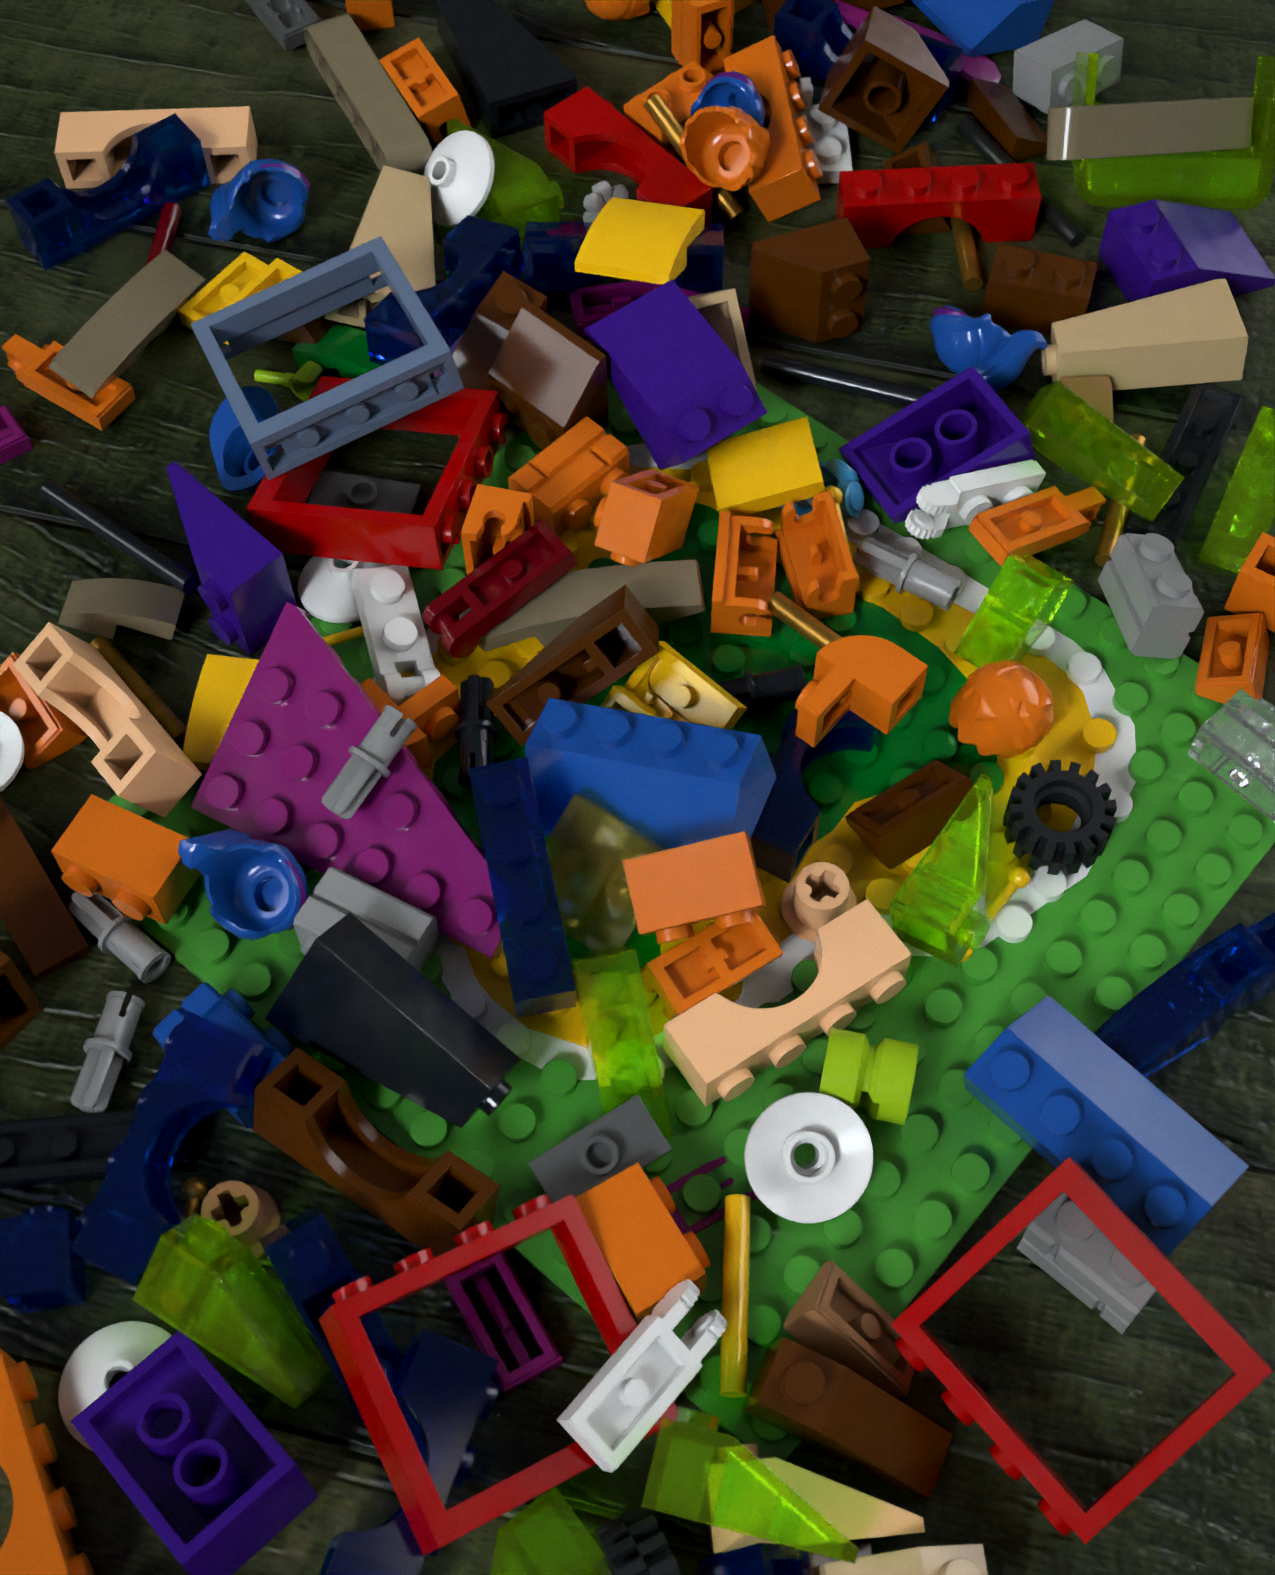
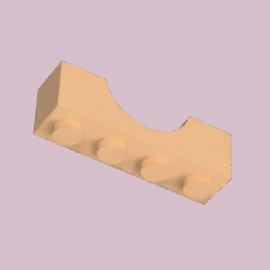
[54,106,258,189]
[13,622,202,818]
[664,899,912,1107]

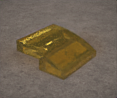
[515,792,665,963]

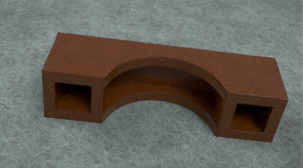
[253,1047,500,1257]

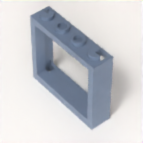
[190,236,464,480]

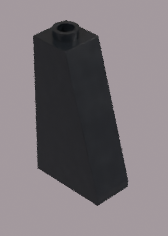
[434,0,578,139]
[265,912,521,1128]

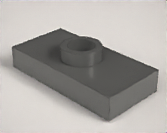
[245,0,323,52]
[308,470,423,515]
[528,1094,672,1203]

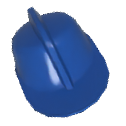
[209,386,281,494]

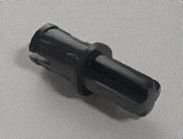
[716,663,806,715]
[454,675,500,789]

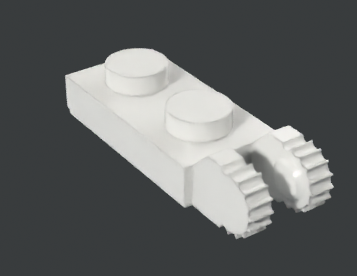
[799,77,853,184]
[905,459,1046,540]
[557,1279,728,1472]

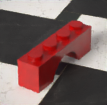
[544,86,713,228]
[835,162,1041,249]

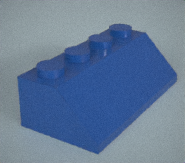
[911,0,1055,57]
[520,698,777,856]
[964,995,1249,1258]

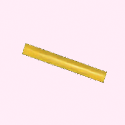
[720,1194,751,1398]

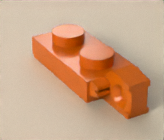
[2,334,136,431]
[968,486,1107,567]

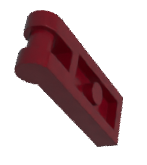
[422,519,578,659]

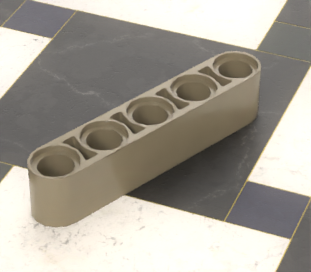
[303,13,433,174]
[1046,97,1254,160]

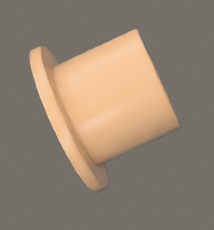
[780,862,857,943]

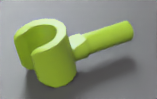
[254,361,323,402]

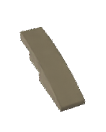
[49,250,206,399]
[478,559,705,652]

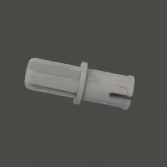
[853,537,963,612]
[321,704,418,820]
[68,892,171,984]
[71,991,145,1113]

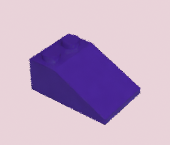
[1098,199,1275,303]
[584,279,768,470]
[838,366,1035,524]
[166,461,297,656]
[71,1329,319,1575]

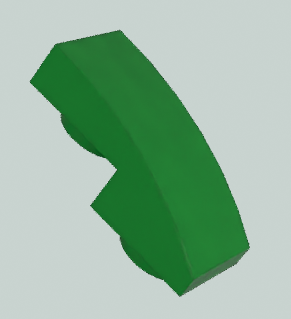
[291,324,408,379]

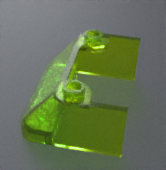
[1071,52,1275,209]

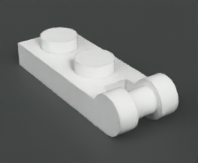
[351,565,441,706]

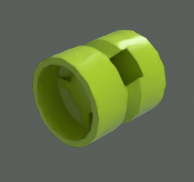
[819,1027,919,1125]

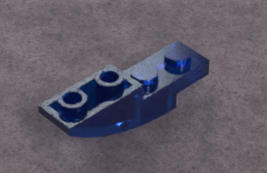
[1094,913,1275,1078]

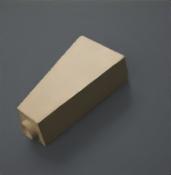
[325,165,437,341]
[1041,278,1249,391]

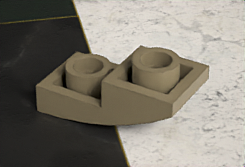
[58,578,185,640]

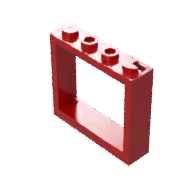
[246,376,509,570]
[890,1157,1273,1544]
[319,1194,682,1555]

